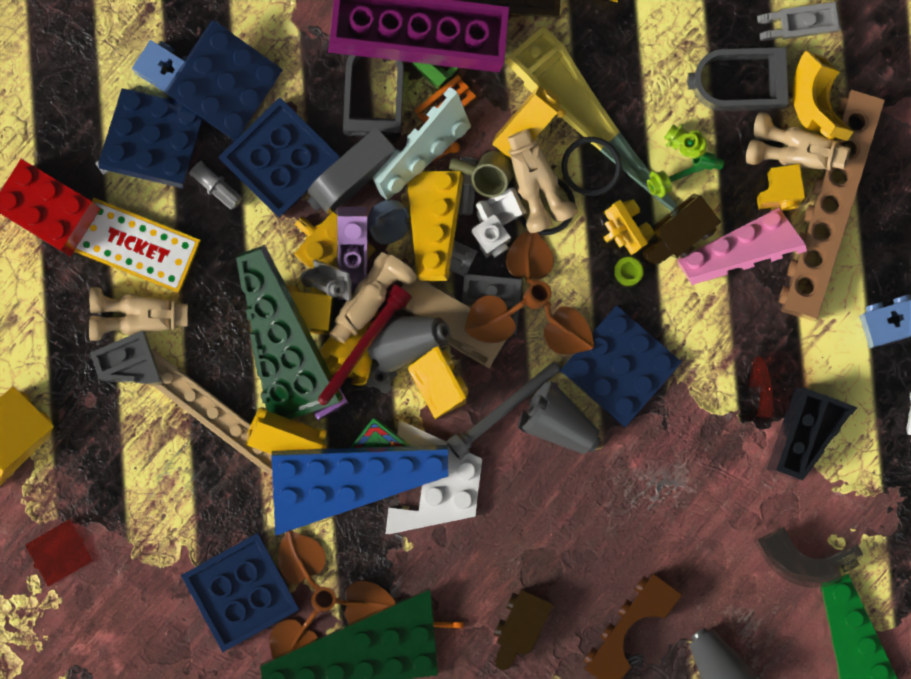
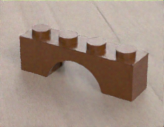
[583,574,682,679]

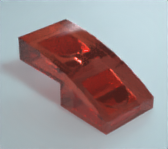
[749,356,773,419]

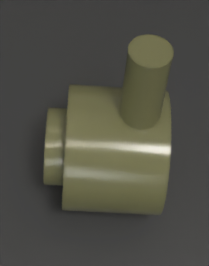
[449,151,515,198]

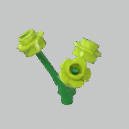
[647,123,724,198]

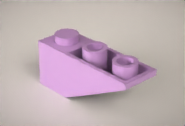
[337,207,367,300]

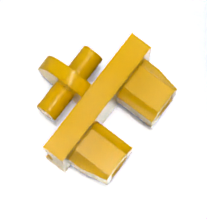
[604,199,655,256]

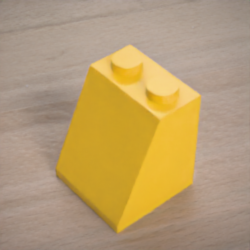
[0,386,54,486]

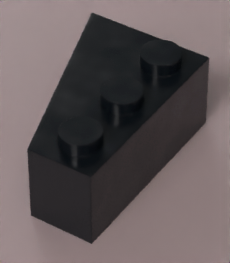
[767,388,858,480]

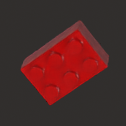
[0,159,101,257]

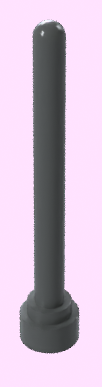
[446,362,560,460]

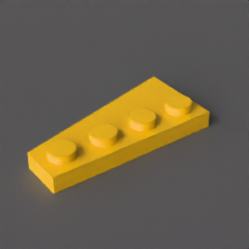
[407,171,464,281]

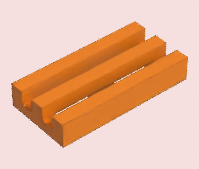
[414,75,476,124]

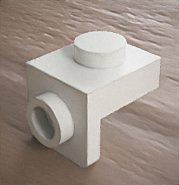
[476,187,526,225]
[472,215,511,258]

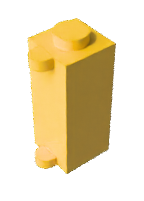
[492,86,566,159]
[247,407,327,454]

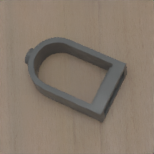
[687,47,788,111]
[343,55,404,138]
[307,127,396,214]

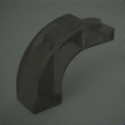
[757,527,863,588]

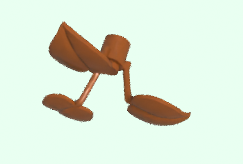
[464,230,594,355]
[269,531,396,658]

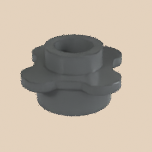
[365,360,397,394]

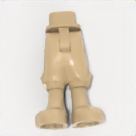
[746,112,850,171]
[507,129,578,233]
[329,252,417,343]
[89,287,188,341]

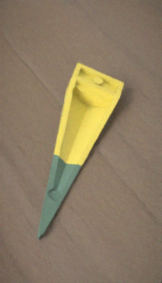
[504,26,677,211]

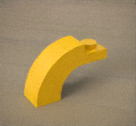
[793,50,854,141]

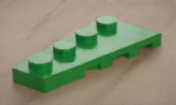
[821,574,898,679]

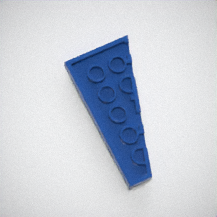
[271,445,448,536]

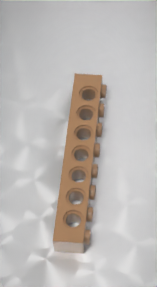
[778,90,885,322]

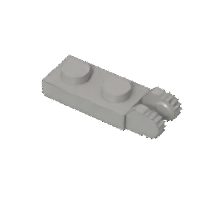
[757,2,841,41]

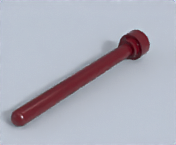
[318,284,412,405]

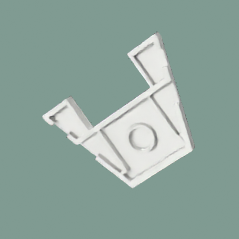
[385,421,482,534]

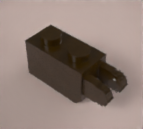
[642,193,721,265]
[493,589,553,671]

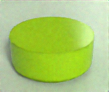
[614,257,643,286]

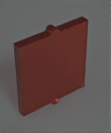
[25,520,93,587]

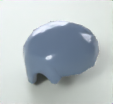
[367,200,410,244]

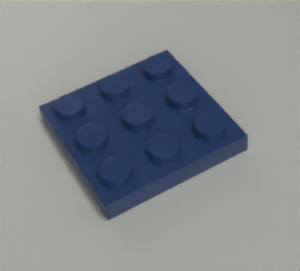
[164,20,283,141]
[98,88,203,189]
[219,97,340,219]
[560,305,682,428]
[181,533,300,653]

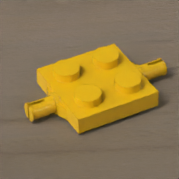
[294,212,376,275]

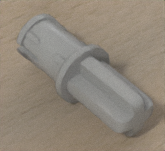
[458,157,478,216]
[190,161,242,209]

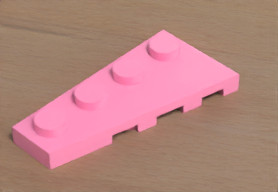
[677,208,807,285]

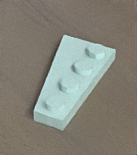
[373,87,471,200]

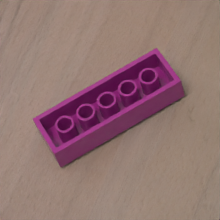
[328,0,509,73]

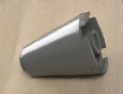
[367,315,450,373]
[517,381,601,454]
[689,628,762,679]

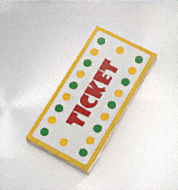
[74,198,201,294]

